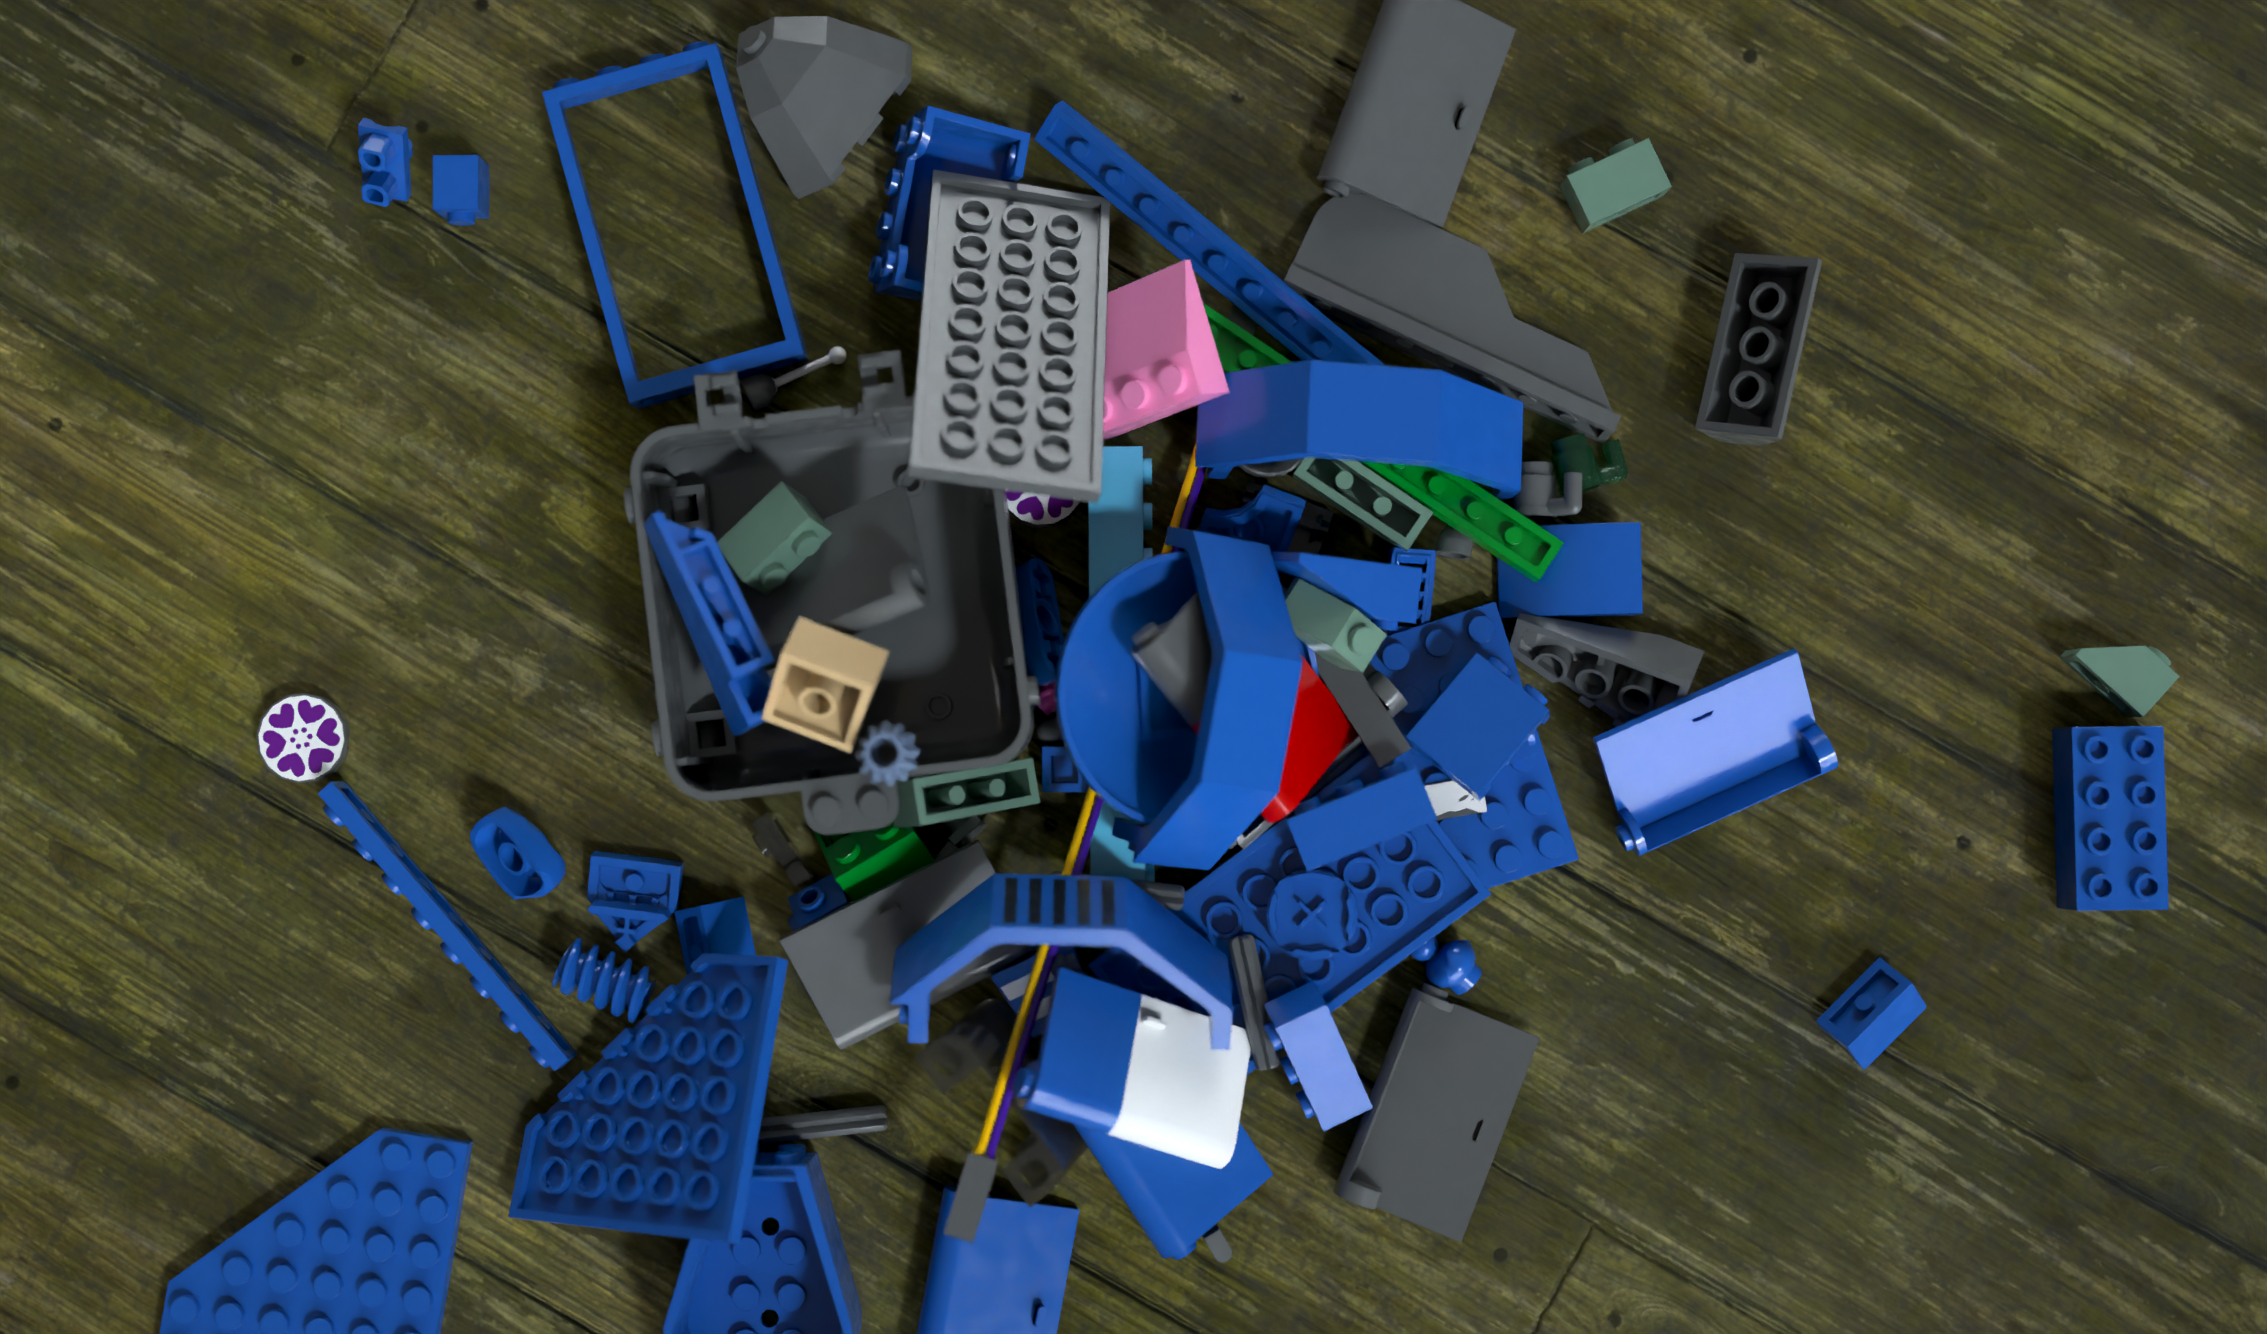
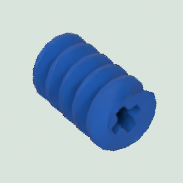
[552,937,656,1024]

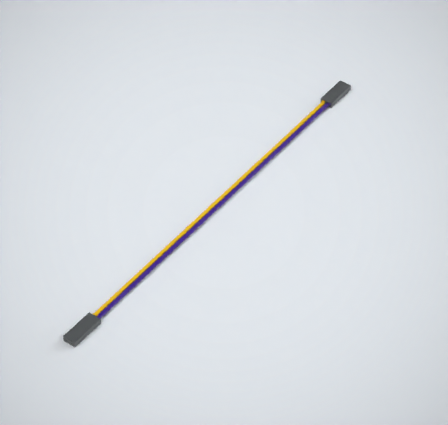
[943,304,1257,1243]

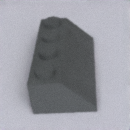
[1695,253,1822,446]

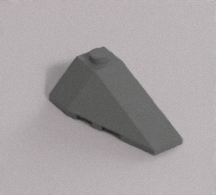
[1510,613,1705,727]

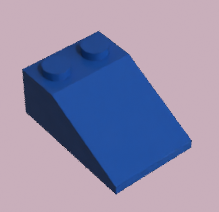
[1271,551,1422,631]

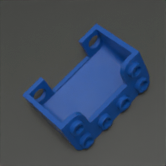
[868,106,1031,301]

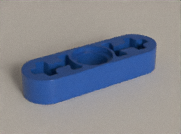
[1015,558,1064,686]

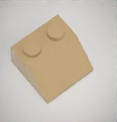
[761,617,889,753]

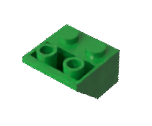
[813,822,935,902]

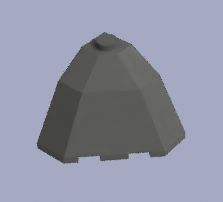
[736,16,912,199]

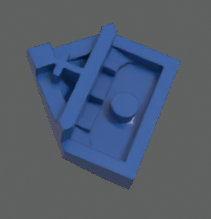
[587,851,684,953]

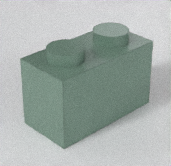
[1560,138,1672,234]
[717,481,832,596]

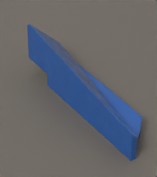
[644,512,774,736]

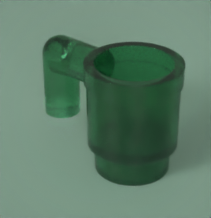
[1550,433,1628,497]

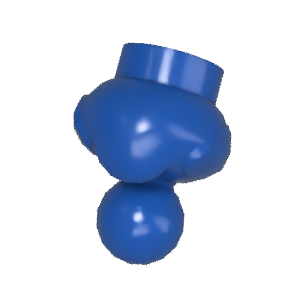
[1410,936,1482,995]

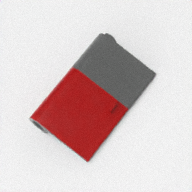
[1130,591,1357,823]

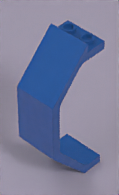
[1195,360,1523,501]
[1112,526,1303,870]

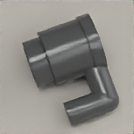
[1513,461,1582,521]

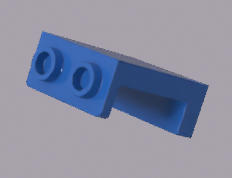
[1406,653,1550,802]

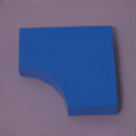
[1198,484,1307,552]

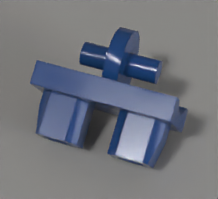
[358,118,413,207]

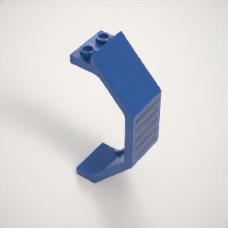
[889,874,1233,1050]

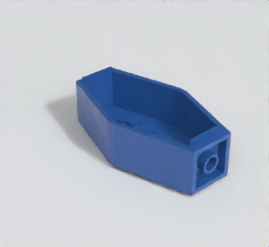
[663,1144,862,1334]

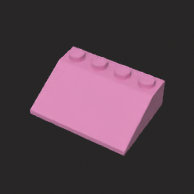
[1103,260,1229,441]

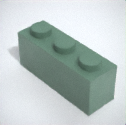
[1292,458,1433,552]
[893,758,1040,828]

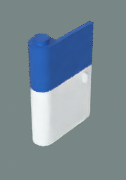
[1013,967,1251,1169]

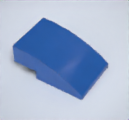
[1496,522,1643,619]

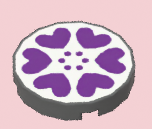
[256,693,350,783]

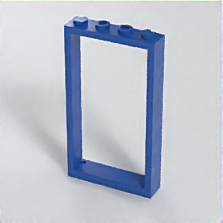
[542,41,809,410]

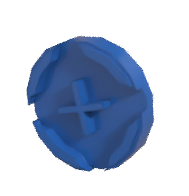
[1266,868,1358,961]

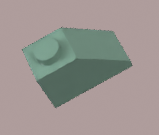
[1284,578,1387,673]
[2059,646,2180,718]

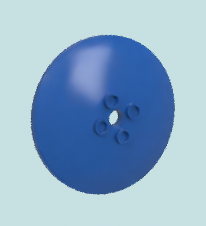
[1055,552,1319,825]

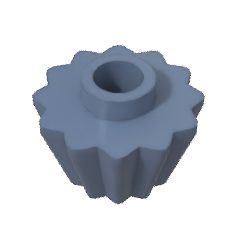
[854,720,920,786]

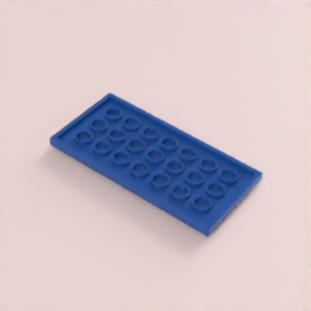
[1089,753,1491,1075]

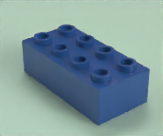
[2052,726,2169,911]

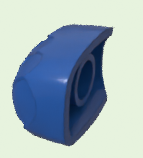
[470,806,566,900]

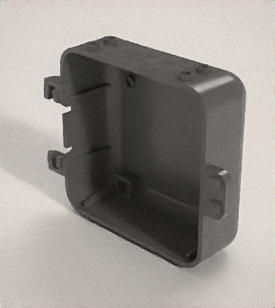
[624,350,1041,835]

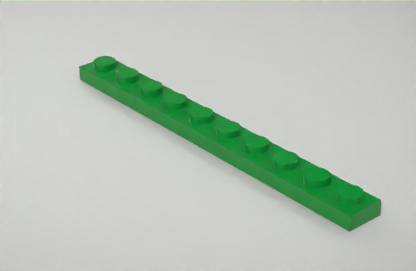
[1203,303,1564,583]

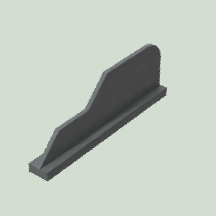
[1283,193,1621,444]

